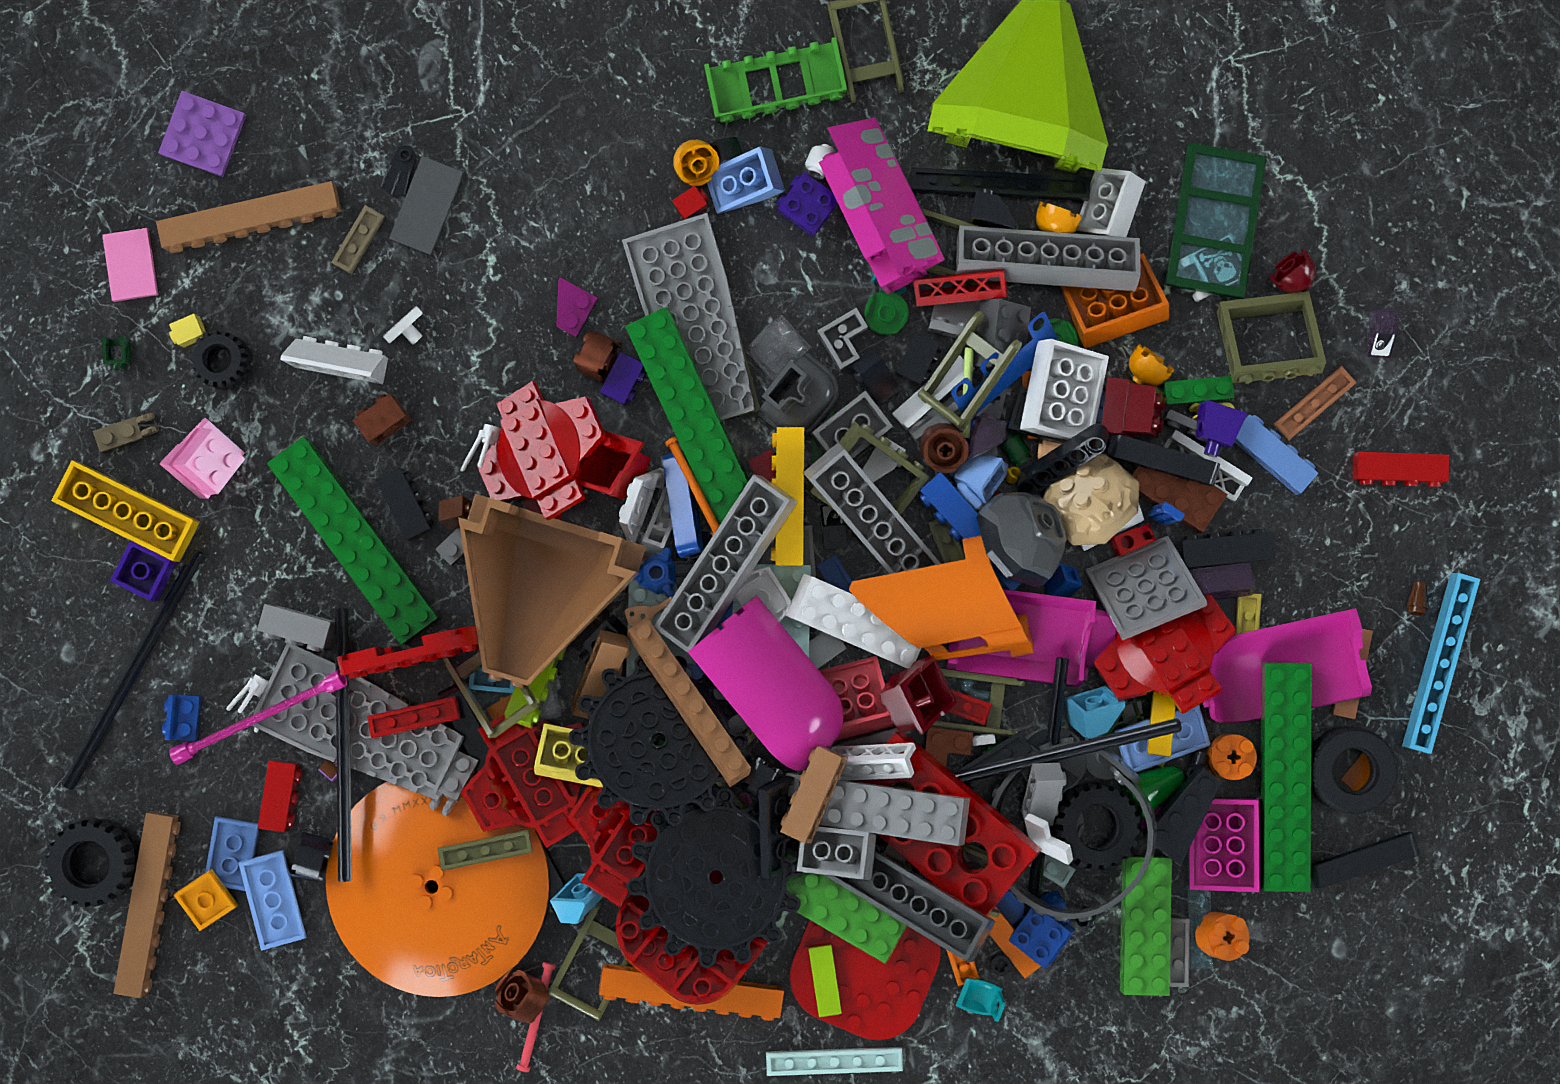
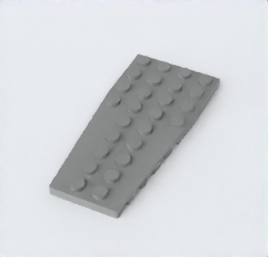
[622,213,755,421]
[251,643,464,799]

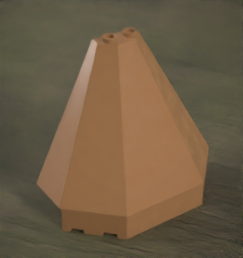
[458,494,646,688]

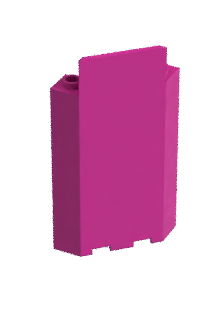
[946,589,1116,687]

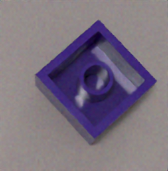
[110,540,177,601]

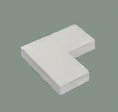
[1024,814,1073,865]

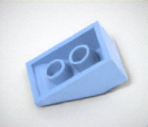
[707,147,785,214]

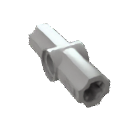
[907,390,963,445]

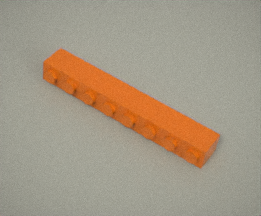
[599,963,784,1021]

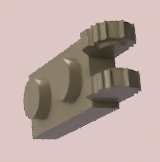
[93,413,160,453]

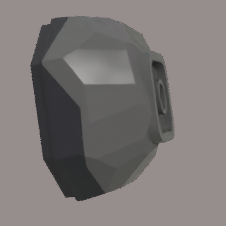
[976,492,1067,587]

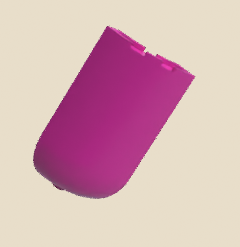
[688,595,843,771]
[1203,608,1372,723]

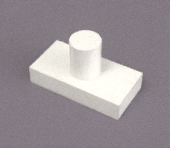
[383,306,423,345]

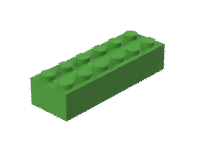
[786,854,907,964]
[1120,855,1172,996]

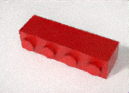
[1352,452,1449,487]

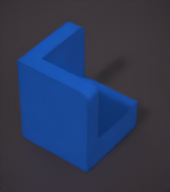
[1045,564,1083,598]

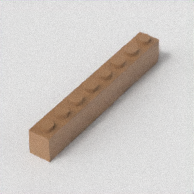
[156,181,342,253]
[628,618,751,787]
[113,811,181,998]

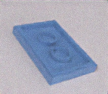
[205,816,260,891]

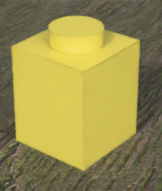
[169,314,207,348]

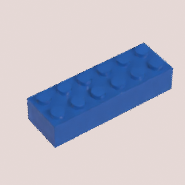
[918,472,1021,591]

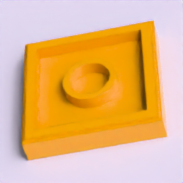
[173,868,238,931]

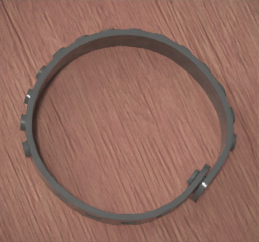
[991,737,1157,922]

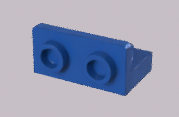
[162,694,201,742]

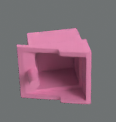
[160,418,245,499]

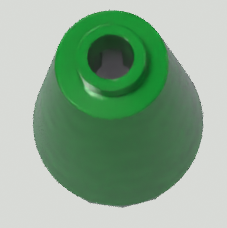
[1119,765,1185,819]

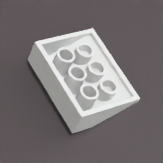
[281,336,388,384]
[1020,339,1109,440]

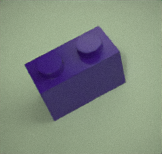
[600,352,646,406]

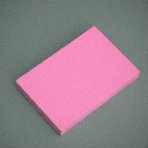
[103,228,158,302]

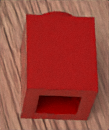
[672,186,709,220]

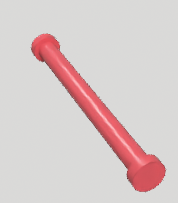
[516,962,556,1072]

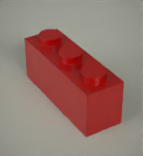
[258,759,302,832]

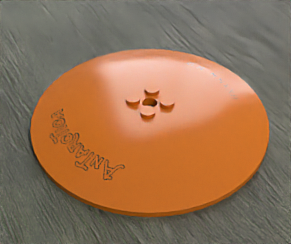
[326,776,550,997]

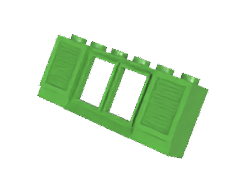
[704,37,847,123]

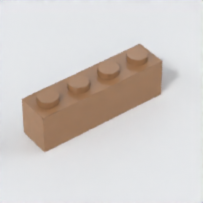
[571,630,630,719]
[780,746,848,843]

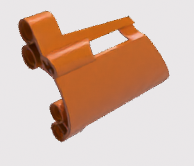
[849,535,1034,660]

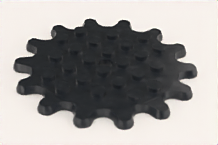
[568,656,748,826]
[627,787,803,968]

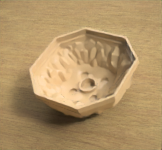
[1043,454,1139,546]

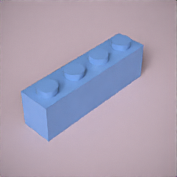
[1234,414,1318,495]

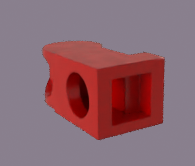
[1109,523,1156,557]

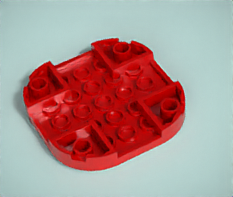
[337,626,479,679]
[616,870,768,1005]
[790,920,941,1040]

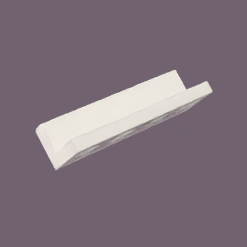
[892,355,975,431]
[1163,430,1252,502]
[831,743,916,780]

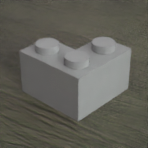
[817,308,868,372]

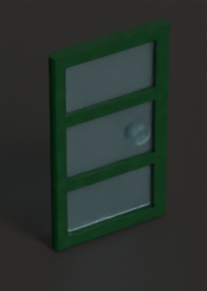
[1165,142,1267,299]

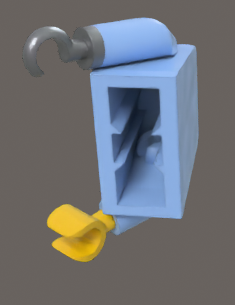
[949,454,1020,512]

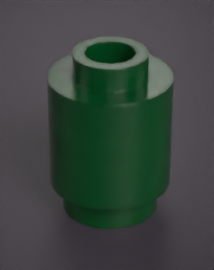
[1001,433,1032,467]

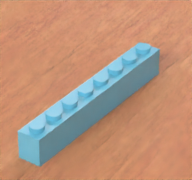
[1402,573,1480,754]

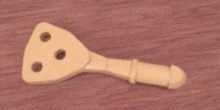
[625,597,673,628]

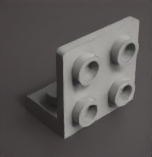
[928,300,980,339]

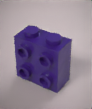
[777,172,838,238]

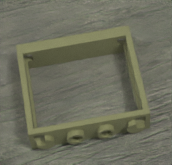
[1217,291,1326,384]
[806,422,929,515]

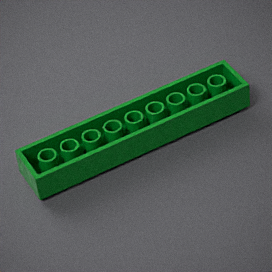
[625,307,749,525]
[267,436,441,645]
[1261,662,1312,892]

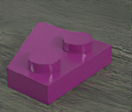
[556,277,598,338]

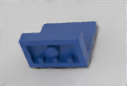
[1009,908,1076,969]

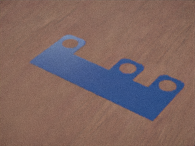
[951,312,1058,416]

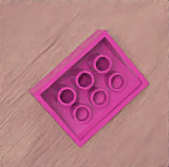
[1190,798,1262,892]

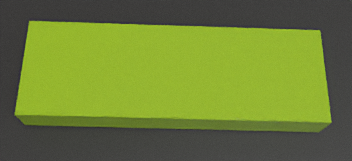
[809,944,842,1017]

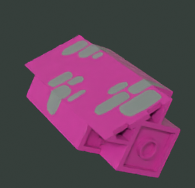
[818,117,945,294]

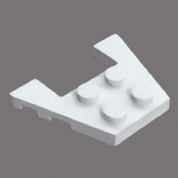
[619,468,666,544]
[735,567,792,623]

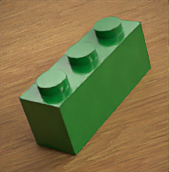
[1160,376,1234,407]

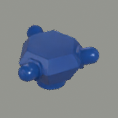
[632,547,676,598]

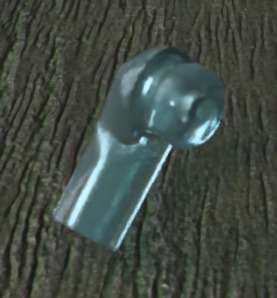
[960,679,990,702]

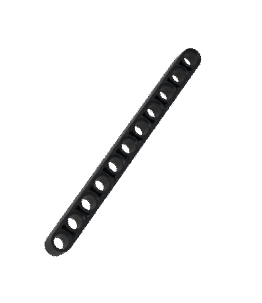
[438,683,566,911]

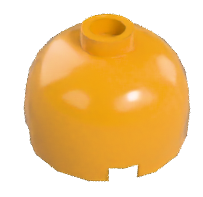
[673,139,719,186]
[1036,201,1082,234]
[1129,344,1174,386]

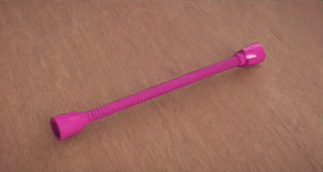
[169,670,347,765]

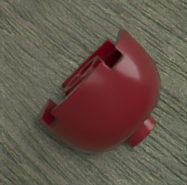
[1270,249,1316,294]

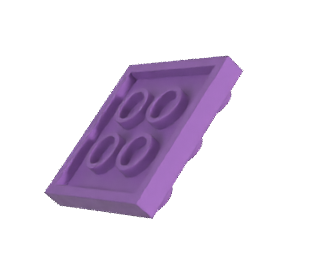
[158,91,246,177]

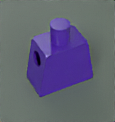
[1196,400,1247,457]

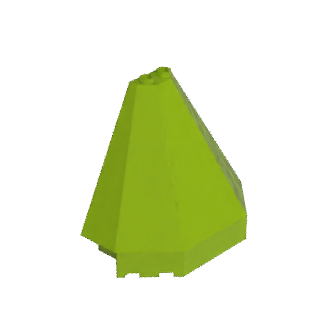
[927,0,1109,173]

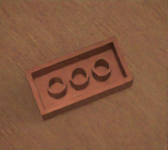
[1130,465,1228,533]

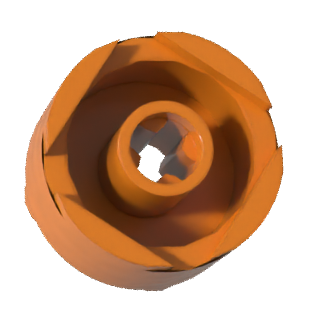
[1206,733,1257,780]
[1195,912,1249,961]

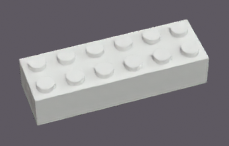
[786,574,921,669]

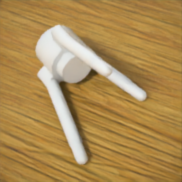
[460,424,501,472]
[226,674,269,732]

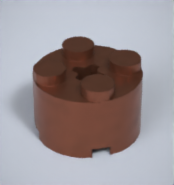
[573,331,622,383]
[920,423,969,473]
[494,970,550,1023]

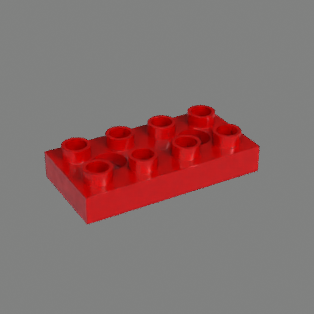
[856,731,1042,916]

